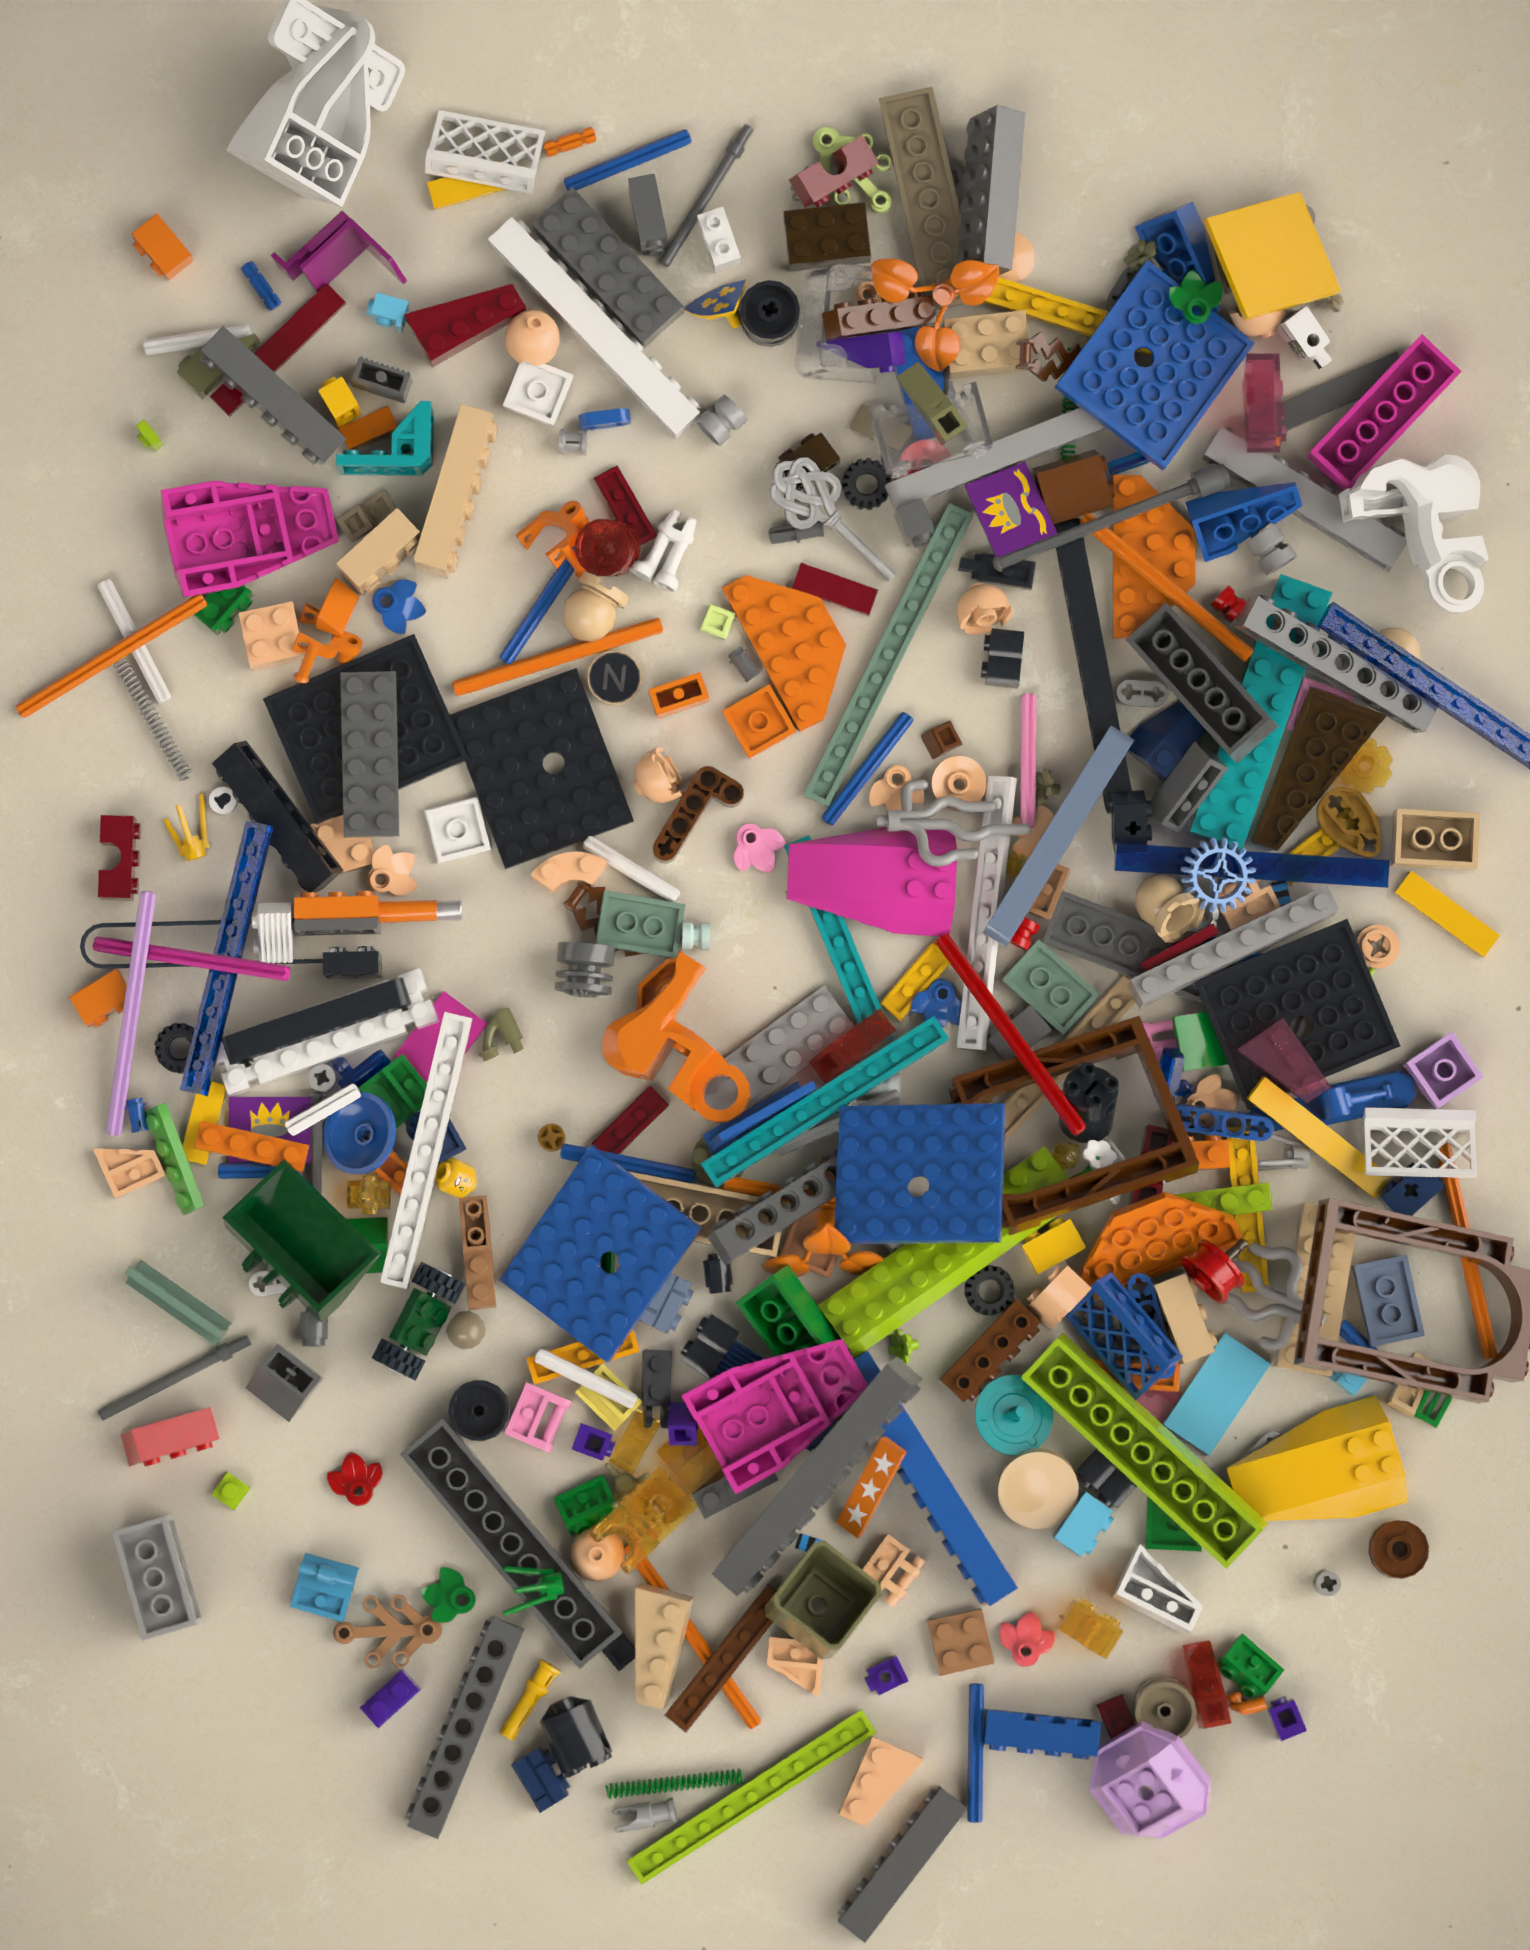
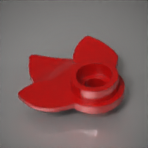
[327,1452,383,1506]

